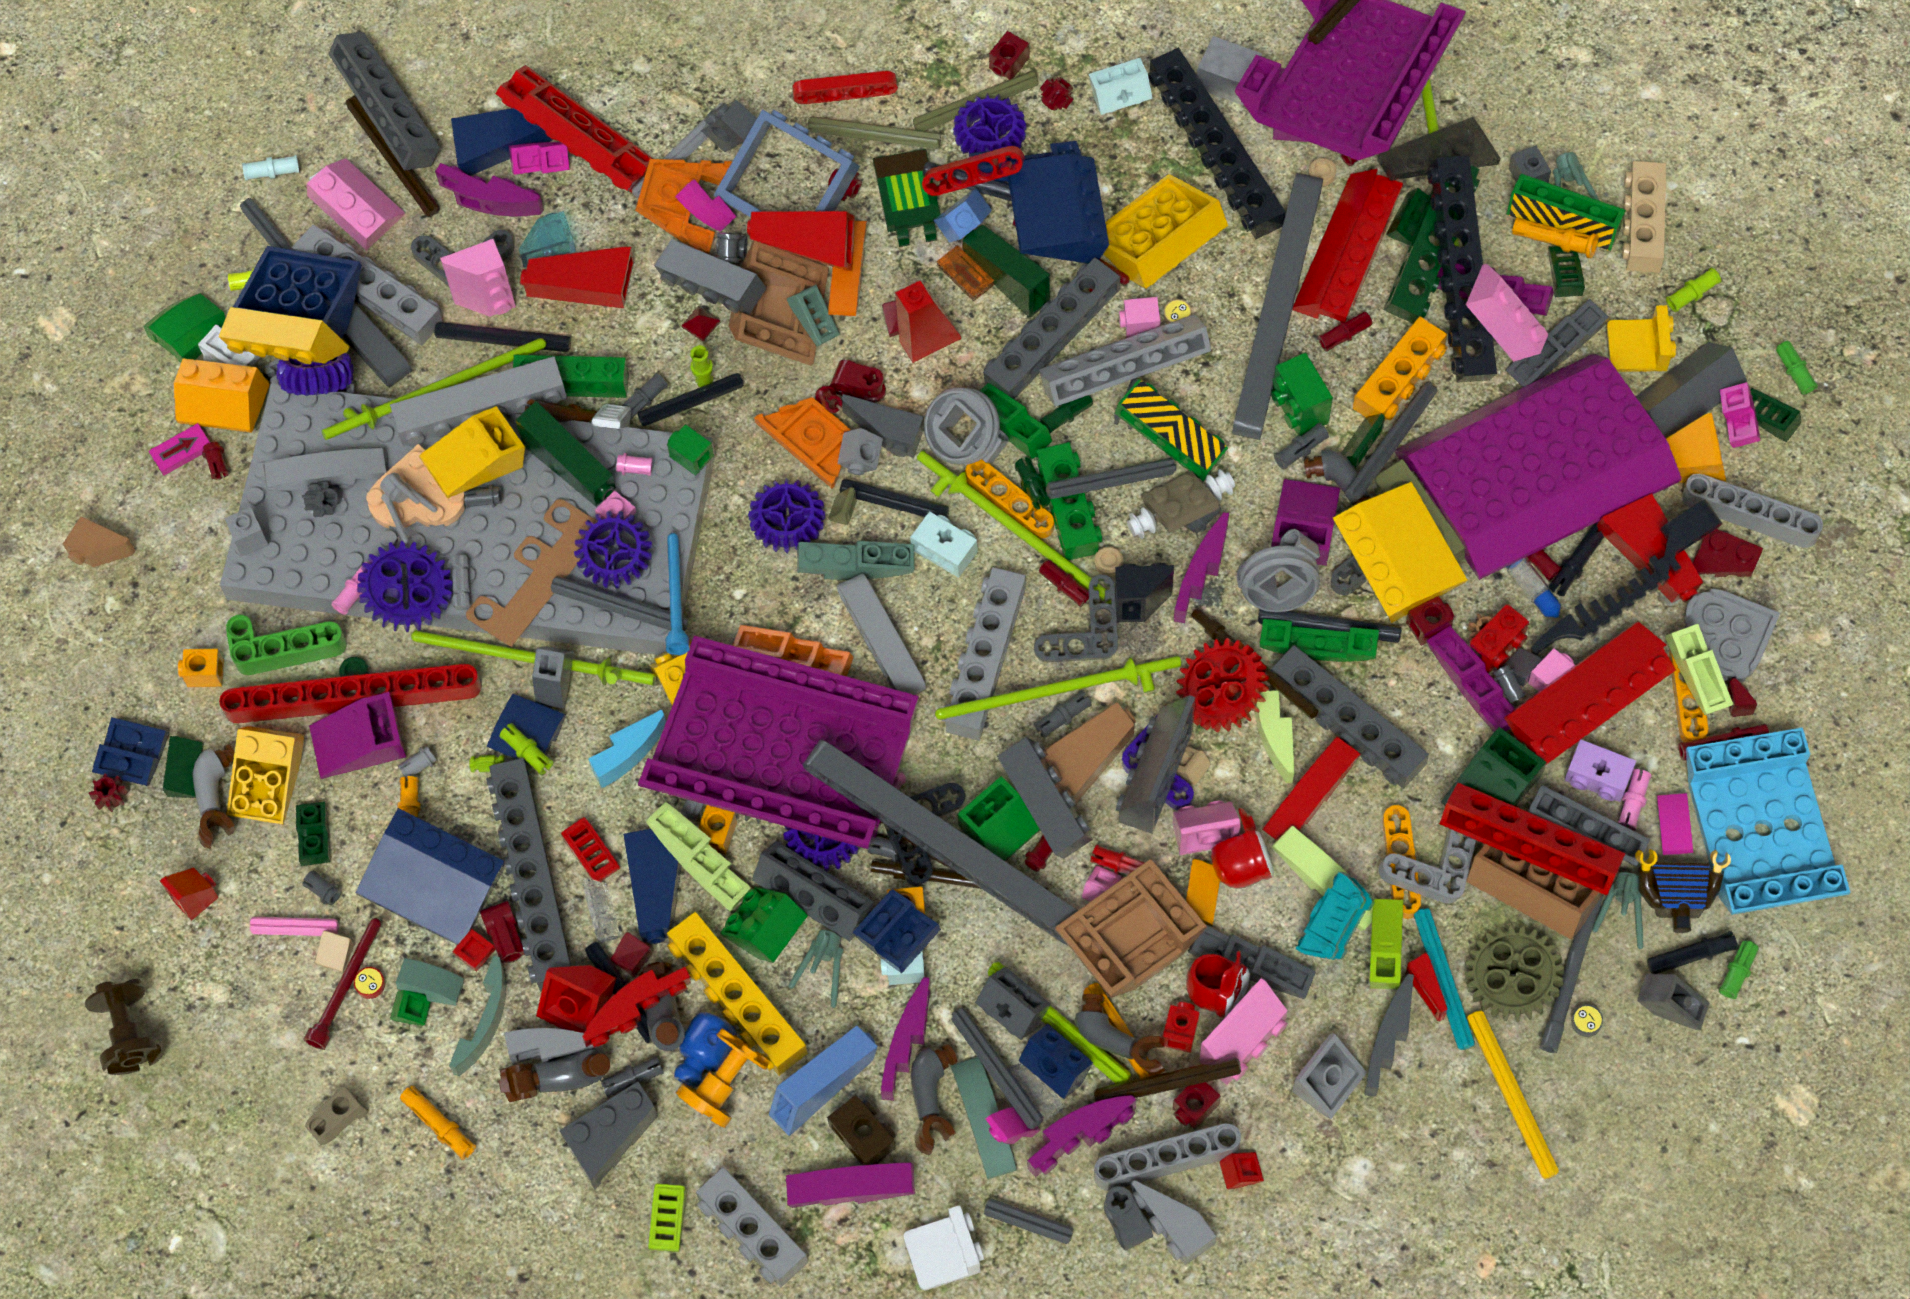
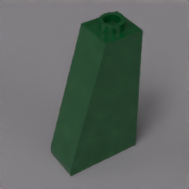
[962,225,1050,318]
[516,401,616,507]

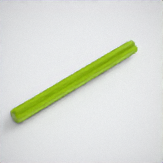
[988,961,1131,1084]

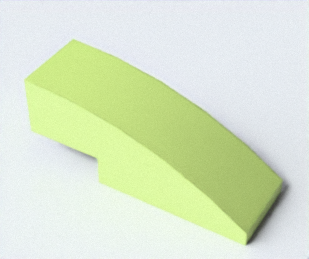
[1665,624,1733,715]
[1255,691,1294,783]

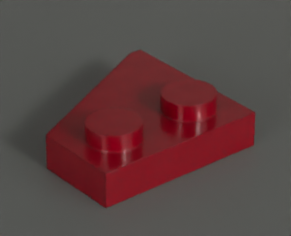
[1693,529,1763,577]

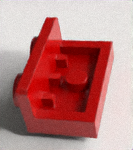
[1470,604,1529,674]

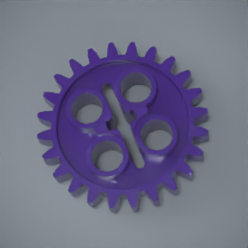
[357,541,453,632]

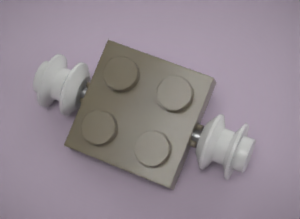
[1127,469,1235,539]

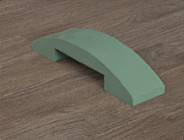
[449,956,506,1076]
[950,1057,1017,1180]

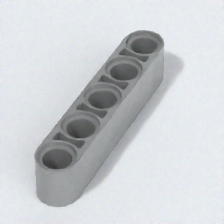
[1682,474,1823,548]
[836,573,926,695]
[1094,1123,1241,1191]

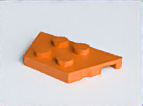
[754,397,852,489]

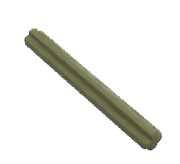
[913,71,1038,131]
[808,116,941,149]

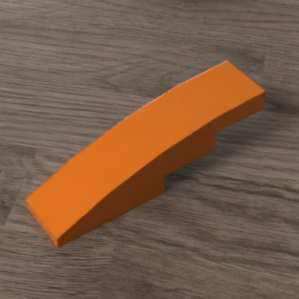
[828,221,867,316]
[732,625,854,676]

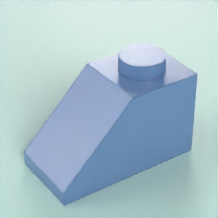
[934,188,992,243]

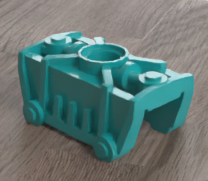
[1296,872,1375,960]

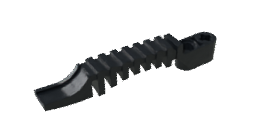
[1531,499,1723,655]

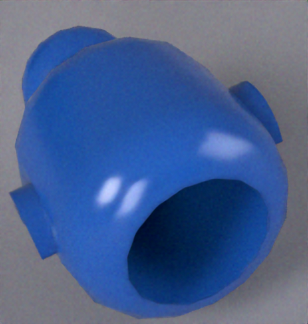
[674,1012,737,1088]

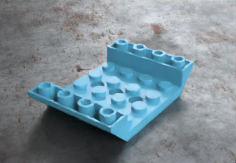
[1686,728,1851,915]

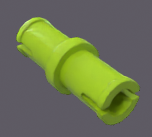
[1666,268,1722,312]
[690,345,713,387]
[499,723,554,775]

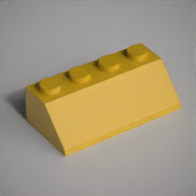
[218,307,349,364]

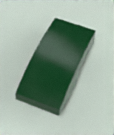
[296,801,330,866]

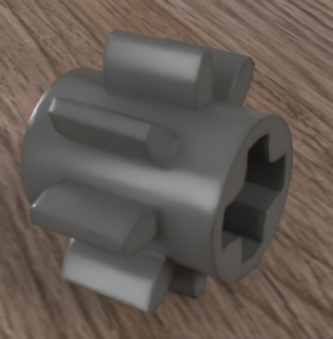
[302,482,339,517]

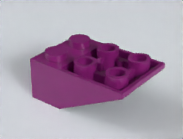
[1271,479,1340,566]
[309,692,406,779]

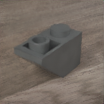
[532,646,574,709]

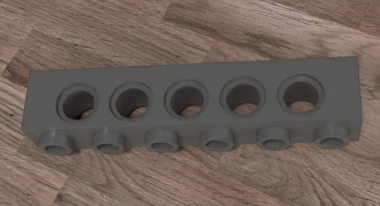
[328,32,440,170]
[983,258,1121,399]
[1271,645,1429,789]

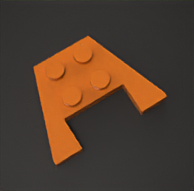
[635,159,732,254]

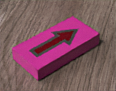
[149,423,210,476]

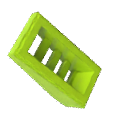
[648,1184,687,1252]

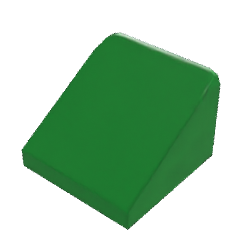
[390,990,431,1026]

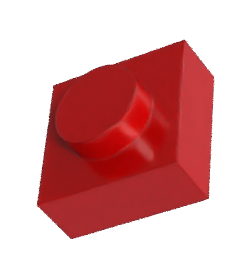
[452,929,496,972]

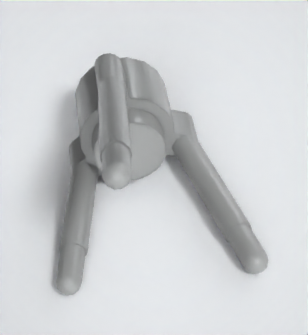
[380,473,437,543]

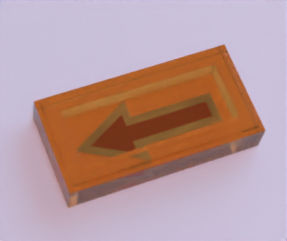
[937,245,994,301]

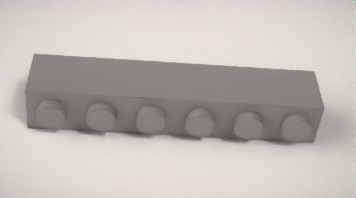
[390,356,567,446]

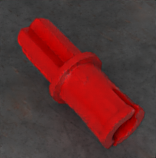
[1090,844,1145,875]

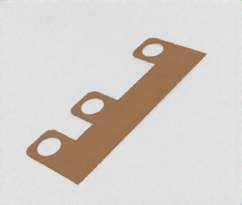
[466,499,600,647]

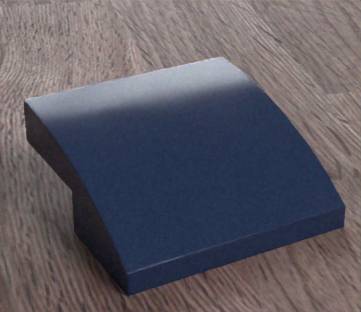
[486,693,566,764]
[92,717,169,786]
[853,889,941,973]

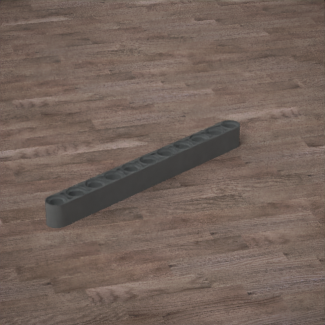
[1232,173,1323,440]
[802,740,1078,946]

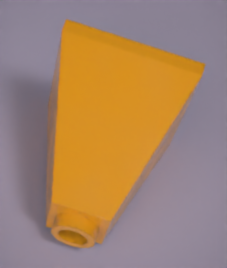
[1666,413,1727,483]

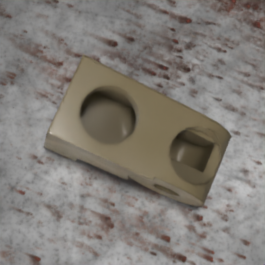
[305,1086,369,1145]

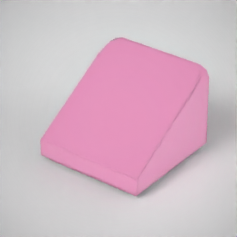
[1082,865,1124,902]

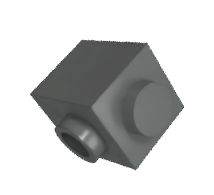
[1509,145,1551,183]

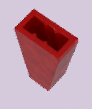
[747,211,855,271]
[520,246,634,308]
[895,280,961,363]
[1597,493,1703,603]

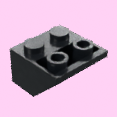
[1115,563,1174,623]

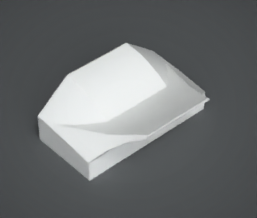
[198,325,260,367]

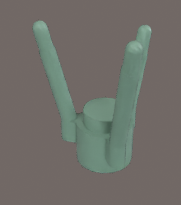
[1553,152,1600,201]
[1592,872,1643,949]
[788,930,844,1008]

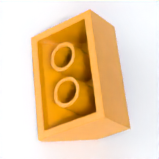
[174,358,270,433]

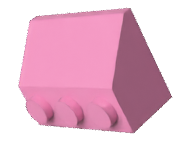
[307,158,405,251]
[440,239,516,317]
[1466,264,1548,362]
[1199,978,1288,1085]

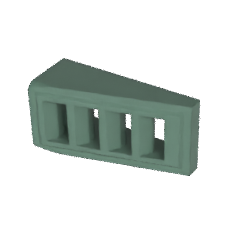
[786,285,840,346]

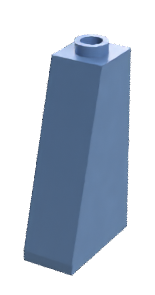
[769,1026,878,1136]

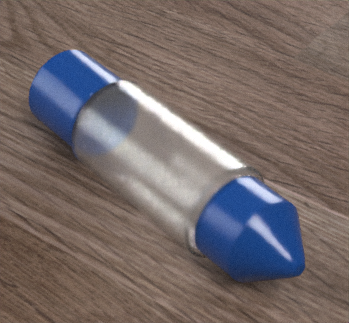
[1506,557,1561,618]

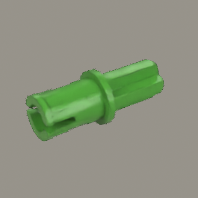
[1776,341,1818,395]
[1719,941,1759,999]

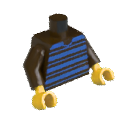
[1635,849,1731,933]

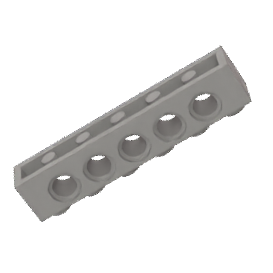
[291,225,443,346]
[1039,314,1211,407]
[942,567,1026,741]

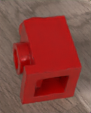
[1162,1002,1200,1053]

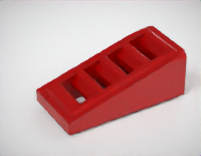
[561,817,620,885]
[1405,953,1448,1022]

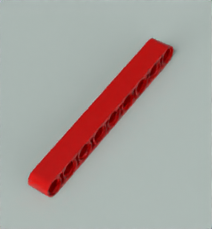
[219,664,482,724]

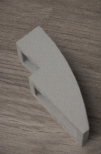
[504,1028,604,1064]

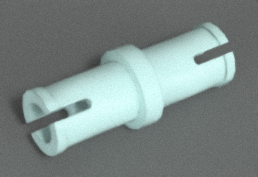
[242,155,300,181]

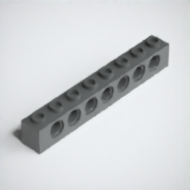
[486,758,572,992]

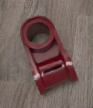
[830,360,886,403]

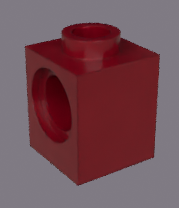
[989,31,1030,80]
[1406,596,1454,646]
[1172,1082,1221,1130]

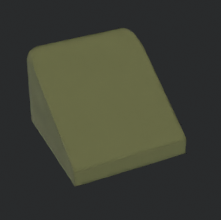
[828,487,857,525]

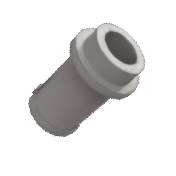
[397,746,437,780]

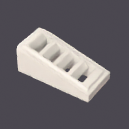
[592,404,631,429]

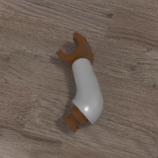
[192,744,235,849]

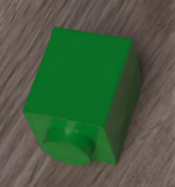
[667,424,714,476]

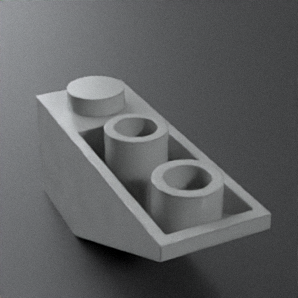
[1131,1180,1217,1265]

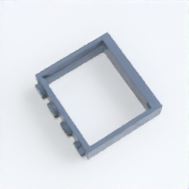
[713,109,860,217]

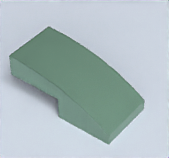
[396,958,464,1006]

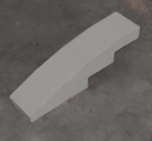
[263,448,386,490]

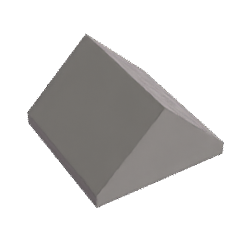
[1292,1033,1367,1119]

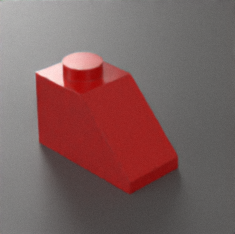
[159,867,219,921]

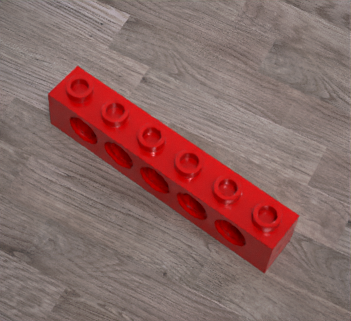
[1439,783,1626,896]

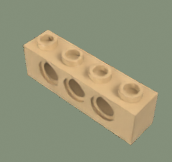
[1622,161,1666,273]

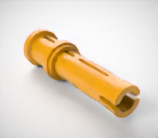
[1512,217,1599,259]

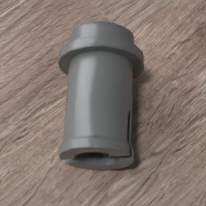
[464,484,502,508]
[1187,505,1221,534]
[1493,664,1526,703]
[868,836,907,862]
[302,870,341,905]

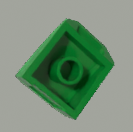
[143,293,225,363]

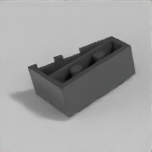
[559,1082,658,1190]

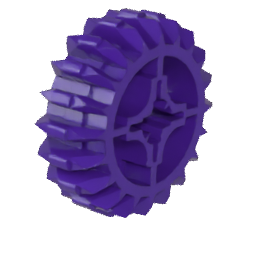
[953,93,1027,157]
[276,353,354,396]
[748,478,826,554]
[574,511,653,589]
[783,826,859,872]

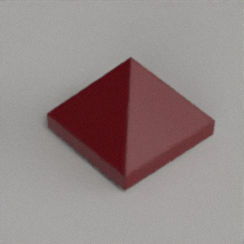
[681,306,720,342]

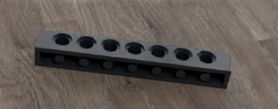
[1148,47,1286,240]
[1427,156,1497,383]

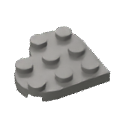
[1684,589,1780,683]

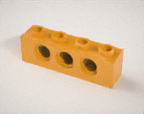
[1353,316,1448,421]

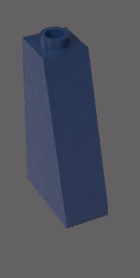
[451,108,553,176]
[623,829,682,944]

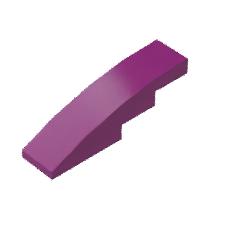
[1437,264,1554,316]
[1174,512,1229,623]
[1426,626,1515,732]
[880,977,930,1101]
[786,1162,915,1208]

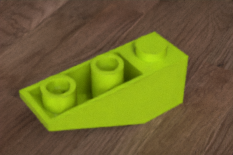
[1370,899,1403,990]

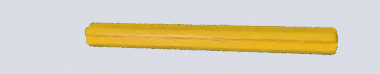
[1467,1011,1559,1179]

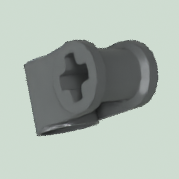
[715,232,748,263]
[1104,1187,1153,1251]

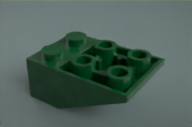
[1441,727,1547,807]

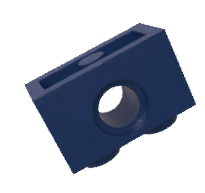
[1018,1024,1093,1099]

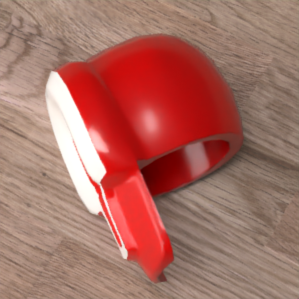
[1211,808,1274,889]
[1186,950,1250,1018]

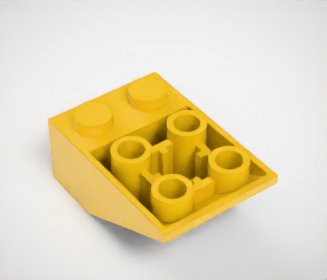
[419,406,525,498]
[226,726,305,825]

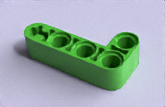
[226,615,347,675]

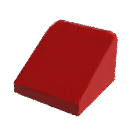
[1220,1152,1264,1189]

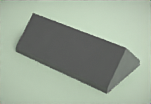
[1636,342,1747,438]

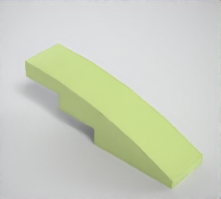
[646,802,751,912]
[1271,826,1374,931]

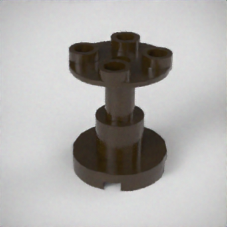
[85,979,163,1075]

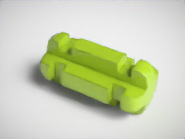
[469,755,505,773]

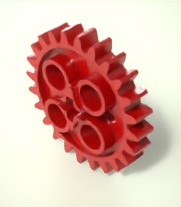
[1176,638,1269,732]

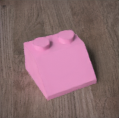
[1172,801,1240,855]

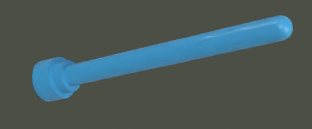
[665,533,689,655]

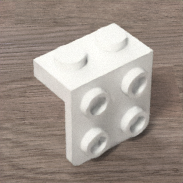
[904,1205,984,1290]

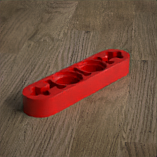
[792,71,898,104]
[922,146,1025,196]

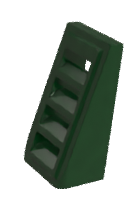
[1548,246,1585,298]
[1750,388,1801,442]

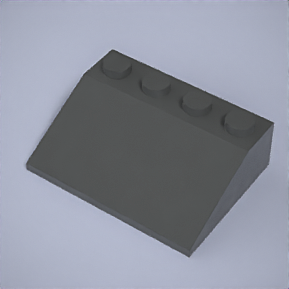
[1116,695,1195,834]

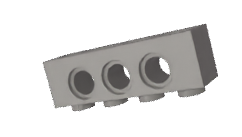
[696,1167,808,1288]

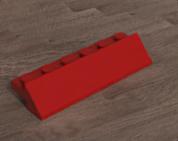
[495,65,653,193]
[1292,169,1403,323]
[1504,621,1676,765]

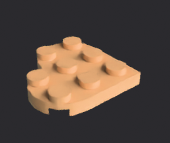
[366,444,465,528]

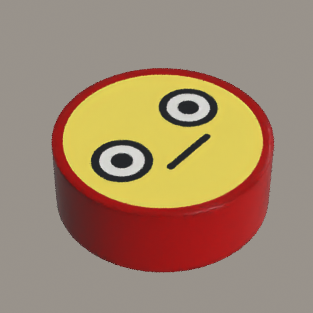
[354,967,385,999]

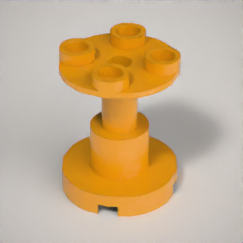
[676,1028,771,1128]

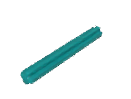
[1414,908,1475,1050]

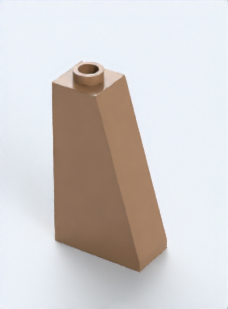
[1045,702,1136,803]

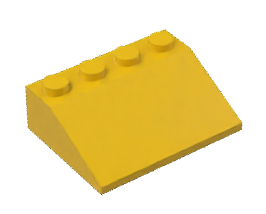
[1103,174,1228,289]
[1333,481,1468,623]

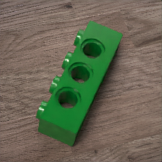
[512,355,629,398]
[1036,442,1103,561]

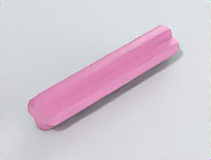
[250,917,339,936]

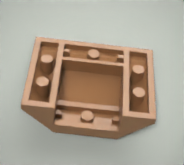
[728,241,829,366]
[1055,859,1207,998]

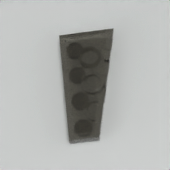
[1377,117,1501,181]

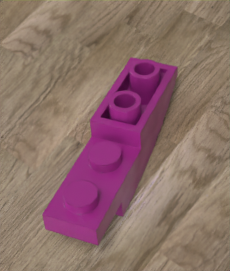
[435,163,544,217]
[1027,1095,1136,1178]

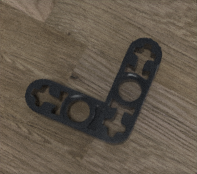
[883,783,966,887]

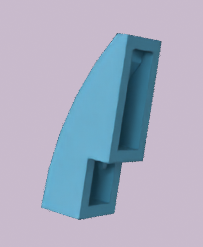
[588,710,666,788]

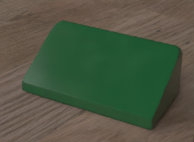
[1386,188,1429,245]
[1341,413,1385,469]
[163,736,204,798]

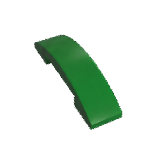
[1260,619,1379,662]

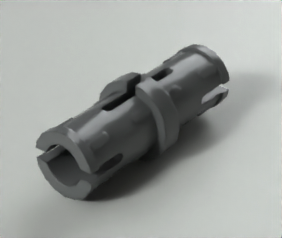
[1274,423,1329,470]
[1034,690,1092,738]
[600,1056,664,1098]

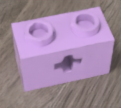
[1564,739,1636,802]

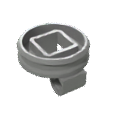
[924,387,1009,464]
[1237,529,1320,612]

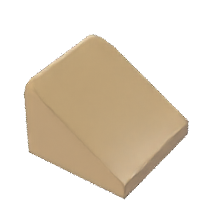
[1176,746,1210,785]
[315,931,354,973]

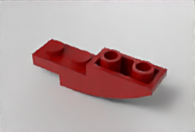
[582,967,691,1048]

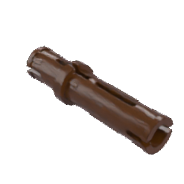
[525,399,598,423]

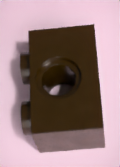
[827,1095,896,1166]

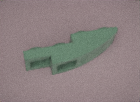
[797,541,914,580]

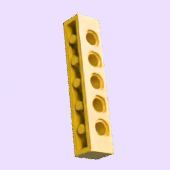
[667,912,808,1076]

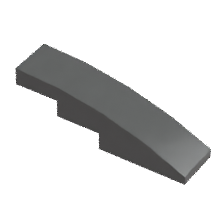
[1506,299,1610,387]
[1188,925,1316,999]
[1364,974,1414,1097]

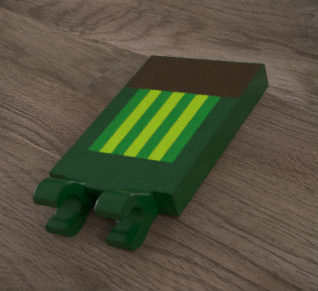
[873,149,940,247]

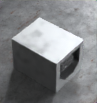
[1197,36,1262,106]

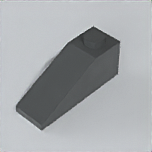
[841,394,924,458]

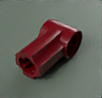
[480,900,525,963]

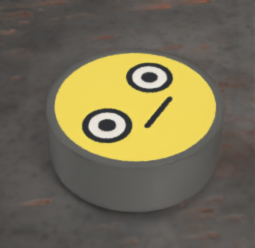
[1571,1005,1603,1037]

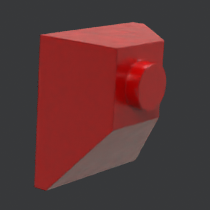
[536,965,616,1033]

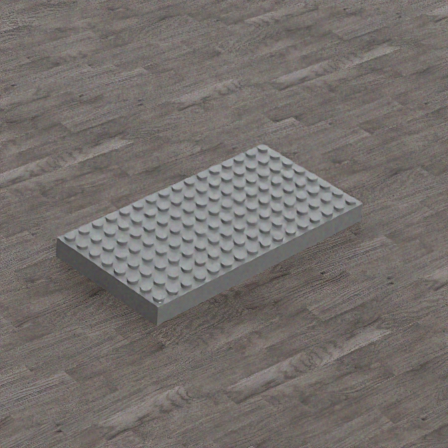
[220,384,715,655]

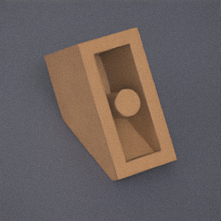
[63,517,136,567]

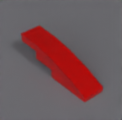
[1262,737,1361,840]

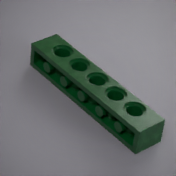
[1383,156,1480,324]

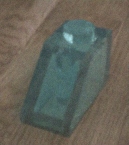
[519,211,576,268]

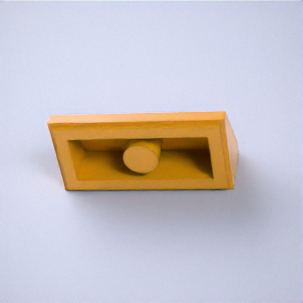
[1186,859,1220,925]

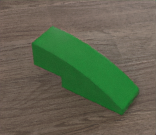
[979,383,1053,459]

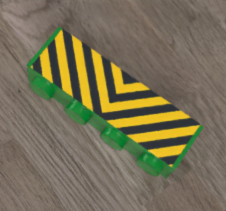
[1507,174,1626,251]
[1114,379,1228,482]

